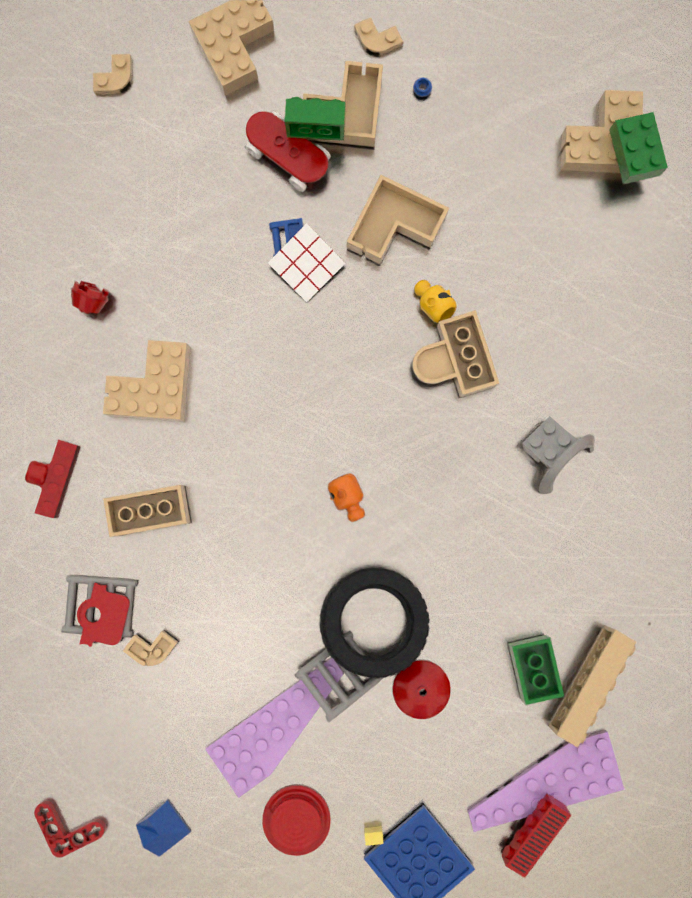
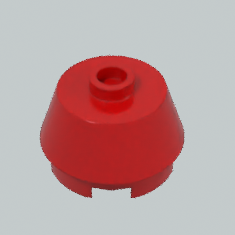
[71,281,109,314]

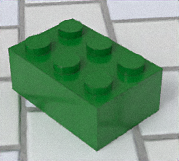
[285,97,345,141]
[609,112,668,184]
[508,635,564,705]

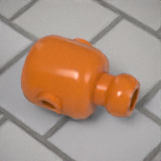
[328,473,365,522]

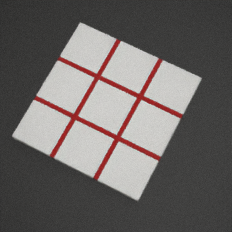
[268,223,345,302]

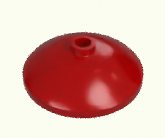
[392,660,451,719]

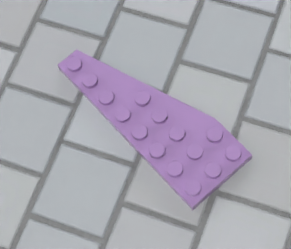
[205,657,344,798]
[468,730,625,832]

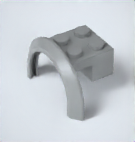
[522,416,595,494]

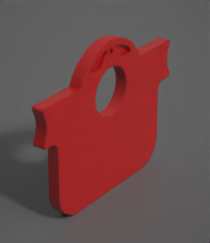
[77,582,130,647]

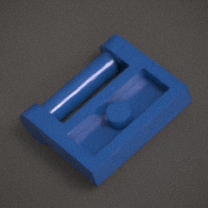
[269,218,303,257]

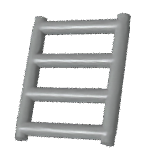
[61,575,137,638]
[294,631,383,722]

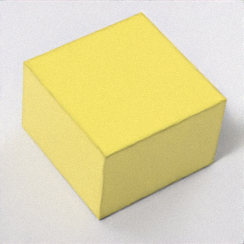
[364,826,384,846]

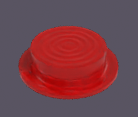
[262,785,331,856]

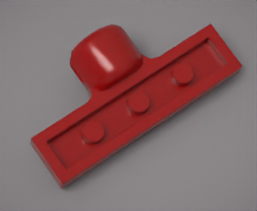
[25,440,77,519]

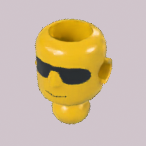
[414,280,457,323]

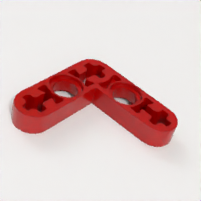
[34,800,106,858]

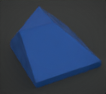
[136,800,191,857]

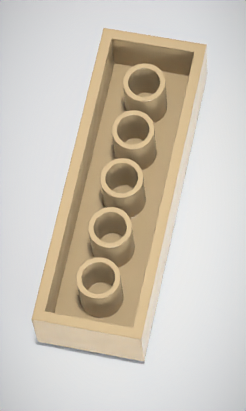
[548,625,636,747]

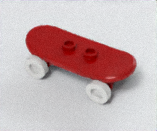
[245,111,331,192]

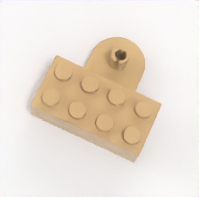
[412,310,499,398]

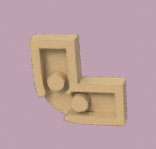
[354,17,403,55]
[93,54,132,94]
[123,631,178,666]

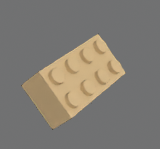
[103,485,191,537]

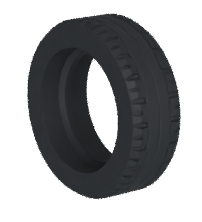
[319,568,430,678]

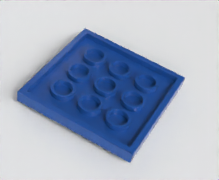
[364,805,475,898]

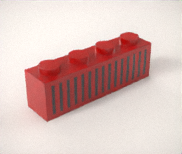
[501,793,571,878]

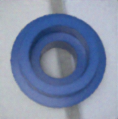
[413,77,432,97]

